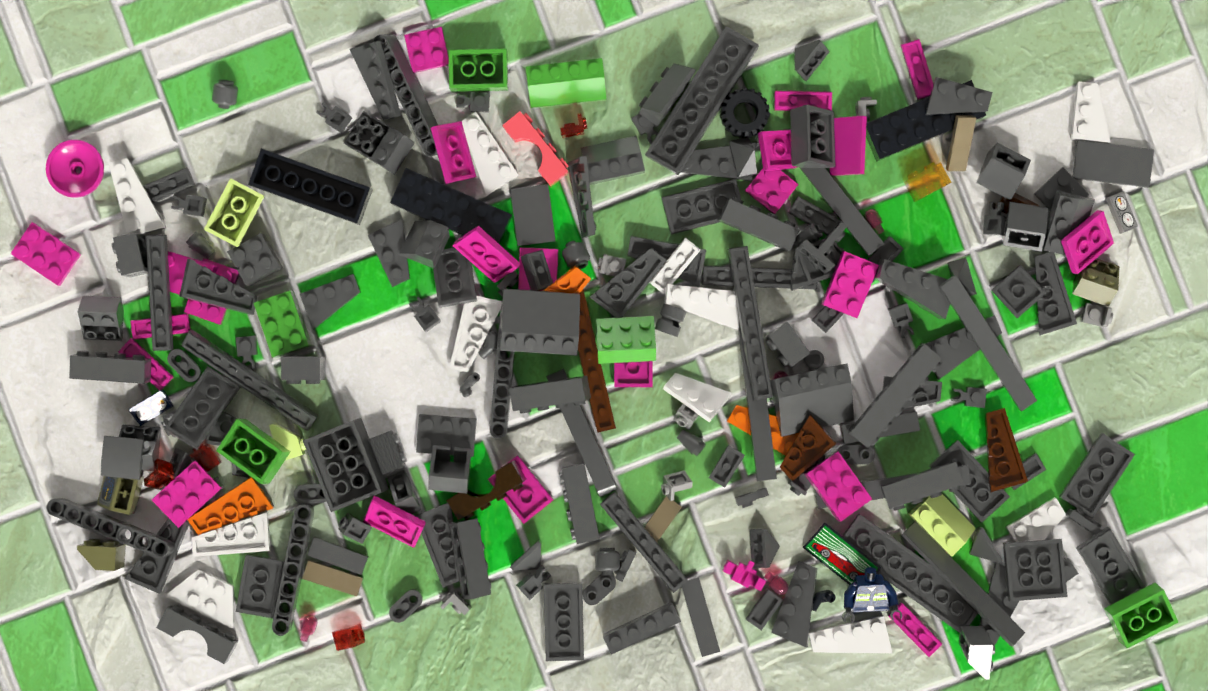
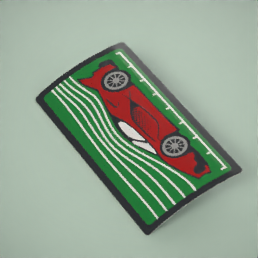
[803,523,881,585]

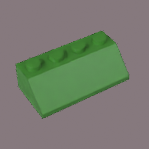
[526,58,607,108]

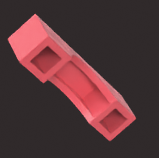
[502,111,569,187]

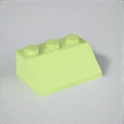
[204,178,265,247]
[908,494,976,557]

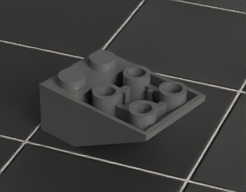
[344,111,415,175]

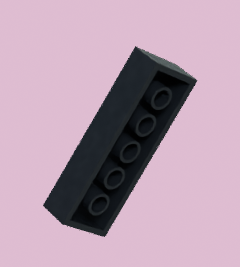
[866,80,986,162]
[248,148,373,225]
[390,168,513,244]

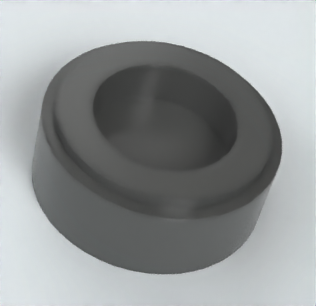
[804,350,824,369]

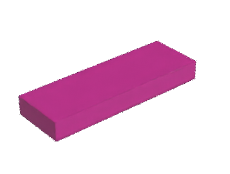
[900,39,933,100]
[774,91,832,111]
[130,313,191,340]
[118,338,174,391]
[888,602,942,657]

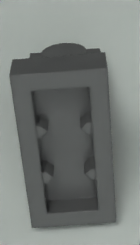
[796,222,847,274]

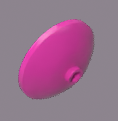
[46,140,104,198]

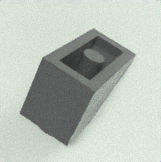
[387,470,421,514]

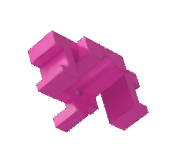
[722,560,766,591]

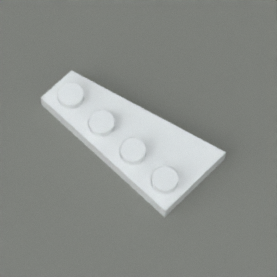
[109,158,167,234]
[449,296,502,372]

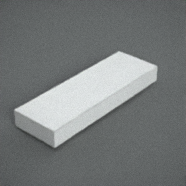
[649,237,700,294]

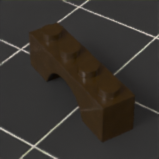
[446,460,526,520]

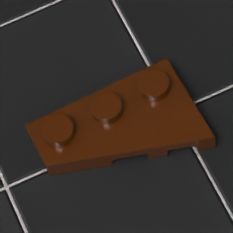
[780,414,836,481]

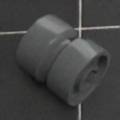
[655,304,686,337]

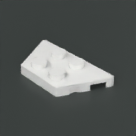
[165,569,235,629]

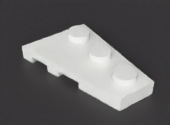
[1071,82,1110,144]
[663,373,732,423]
[1006,497,1066,542]

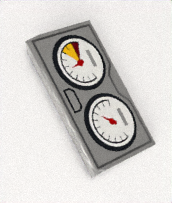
[1106,191,1138,234]

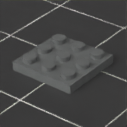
[1003,539,1068,601]

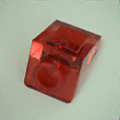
[560,113,587,138]
[190,444,222,472]
[143,459,174,490]
[332,624,365,651]

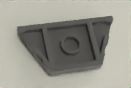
[790,239,845,291]

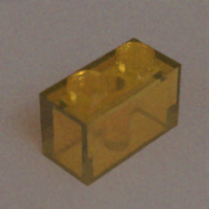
[904,162,952,202]

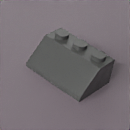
[639,63,696,127]
[790,105,835,169]
[581,136,645,185]
[1043,190,1095,255]

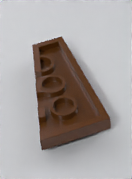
[985,408,1028,493]

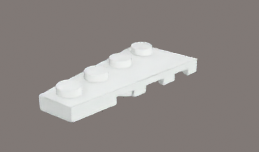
[462,112,519,197]
[664,284,739,330]
[191,512,271,557]
[809,615,892,653]

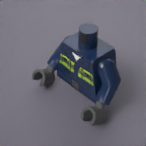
[842,567,902,623]

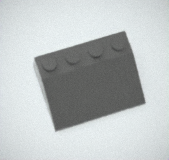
[498,288,580,355]
[770,363,854,437]
[303,418,389,512]

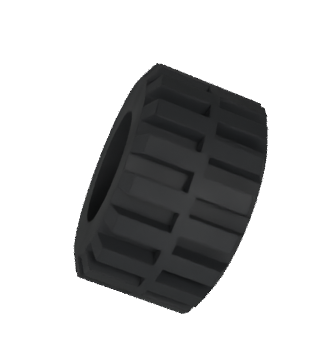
[720,88,770,138]

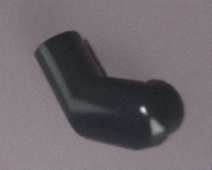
[813,590,836,612]

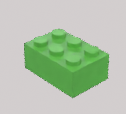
[449,49,508,92]
[254,290,312,358]
[596,316,656,364]
[216,419,291,484]
[1104,583,1178,648]

